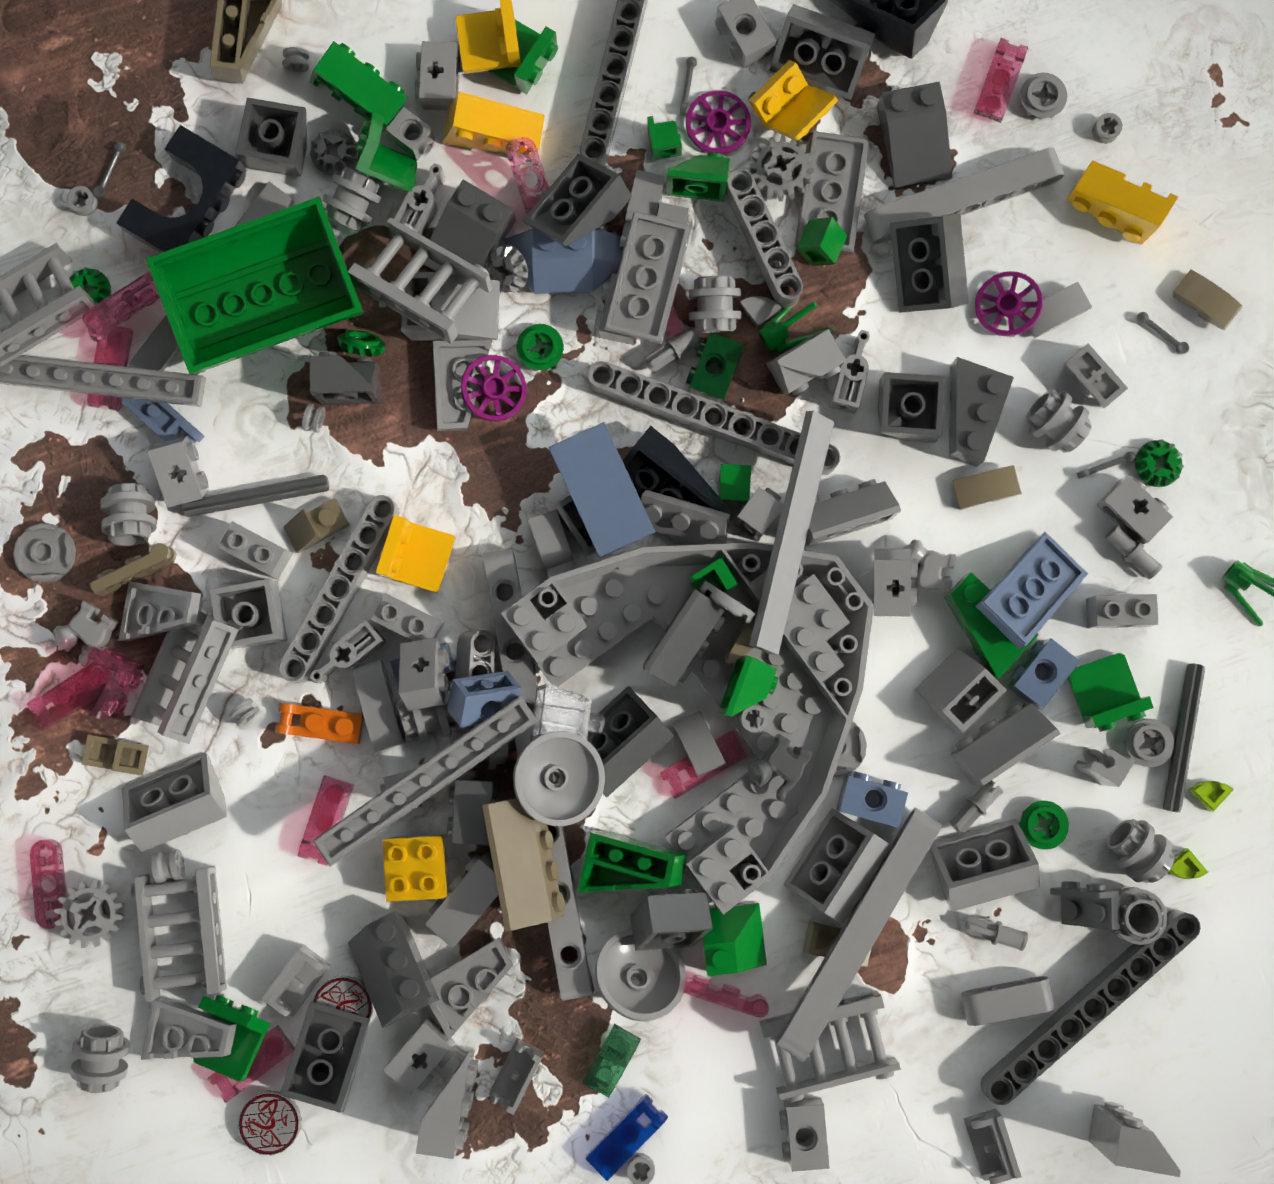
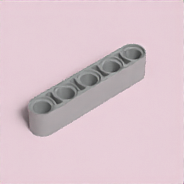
[725,169,803,308]

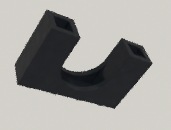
[116,125,247,253]

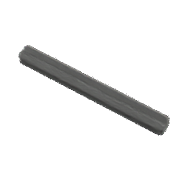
[181,475,329,517]
[1163,663,1205,813]

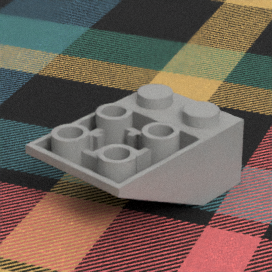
[401,272,500,341]
[416,1050,479,1159]

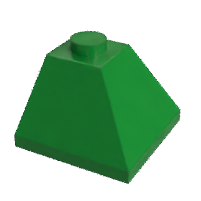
[666,153,730,202]
[717,655,778,717]
[702,903,767,976]

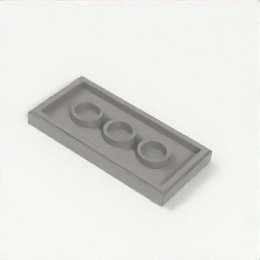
[794,131,870,255]
[604,211,692,345]

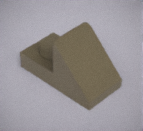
[283,498,350,553]

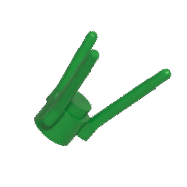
[758,301,834,353]
[1222,560,1274,626]

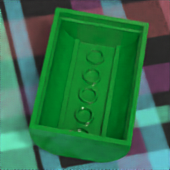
[146,196,364,375]

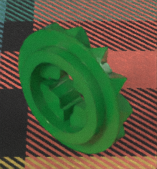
[69,267,111,315]
[516,324,564,371]
[337,330,386,357]
[1135,439,1184,487]
[1019,800,1069,850]

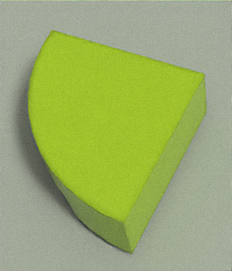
[1188,781,1234,812]
[1168,848,1208,879]

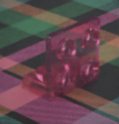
[87,646,145,719]

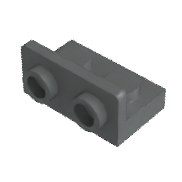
[1050,881,1120,930]

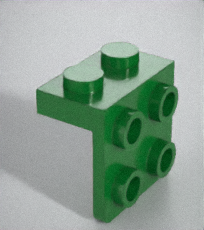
[488,19,558,95]
[355,112,418,191]
[1068,653,1154,732]
[193,994,270,1082]

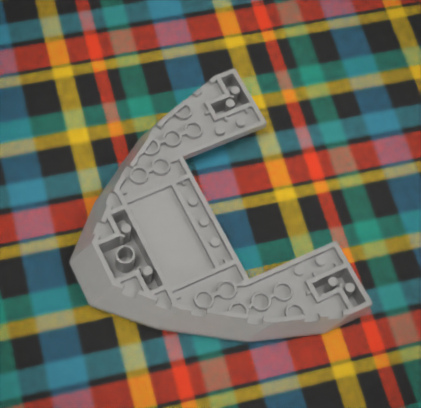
[500,542,874,914]

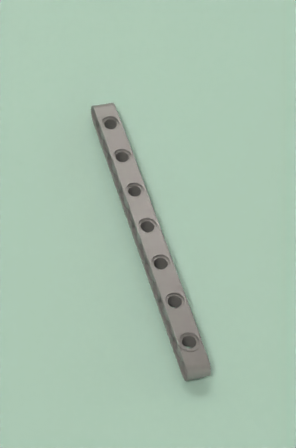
[483,548,593,1001]

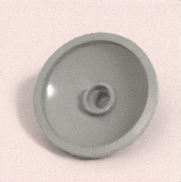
[513,731,605,826]
[595,929,686,1022]

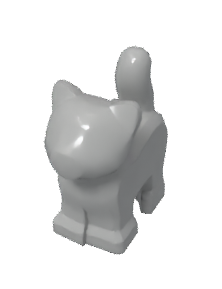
[895,539,956,593]
[53,600,119,666]

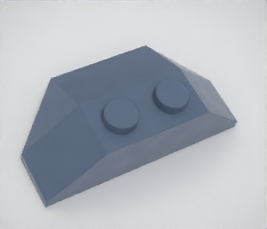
[505,229,622,294]

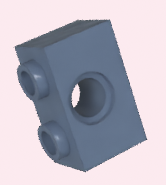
[1008,638,1080,709]
[447,671,522,728]
[836,771,908,828]

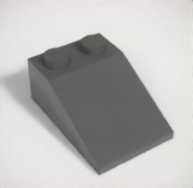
[877,81,953,189]
[522,153,632,246]
[423,179,516,275]
[280,1001,370,1113]

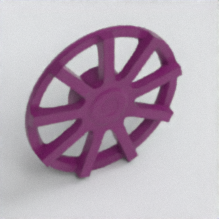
[685,90,751,155]
[975,271,1043,337]
[461,355,527,422]

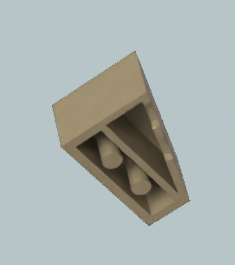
[210,0,282,84]

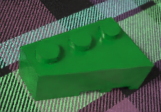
[309,41,407,131]
[944,572,1039,679]
[577,831,688,893]

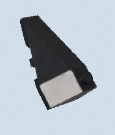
[831,0,948,59]
[623,425,734,520]

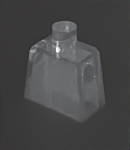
[530,684,605,742]

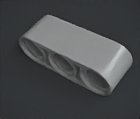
[455,630,495,679]
[352,659,405,752]
[961,976,1055,1026]

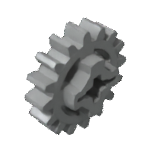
[750,135,814,202]
[54,880,125,948]

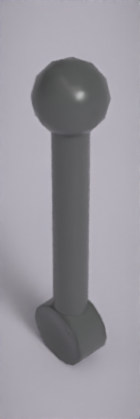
[680,56,697,115]
[93,142,126,199]
[1137,312,1189,355]
[1076,451,1136,479]

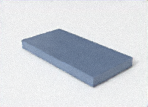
[549,422,655,558]
[976,532,1088,650]

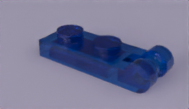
[585,1094,669,1181]

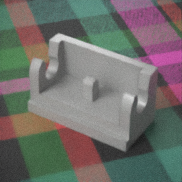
[1064,343,1128,408]
[1074,749,1136,787]
[261,945,331,1017]
[489,1038,544,1115]
[963,1108,1022,1184]

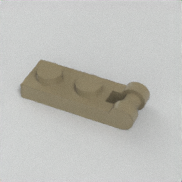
[89,543,177,597]

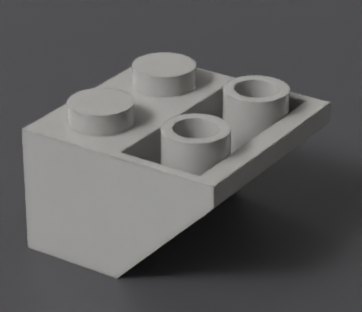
[914,648,1007,733]

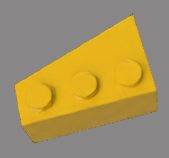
[441,92,545,158]
[1067,160,1179,245]

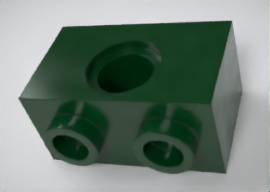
[686,332,744,404]

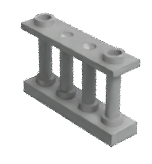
[348,217,492,344]
[0,242,98,367]
[131,611,239,744]
[131,866,227,1002]
[759,991,901,1103]

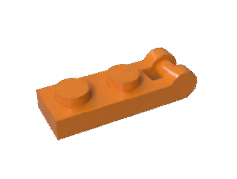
[275,702,364,744]

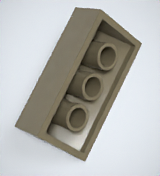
[482,798,565,932]

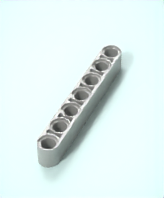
[864,147,1065,244]
[279,495,400,683]

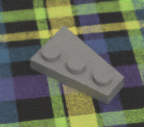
[641,490,730,546]
[118,581,201,642]
[429,937,515,1039]
[141,998,237,1060]

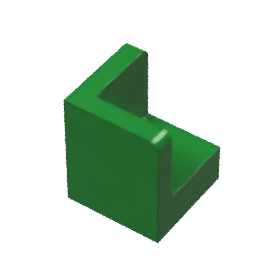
[647,116,682,160]
[797,217,847,266]
[719,464,751,505]
[687,558,737,599]

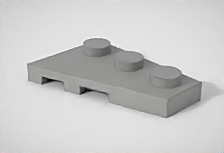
[433,340,492,431]

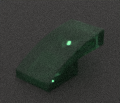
[582,1023,641,1098]

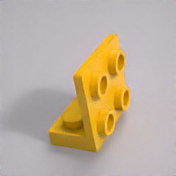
[455,0,521,74]
[748,60,838,141]
[376,515,456,593]
[383,835,447,902]

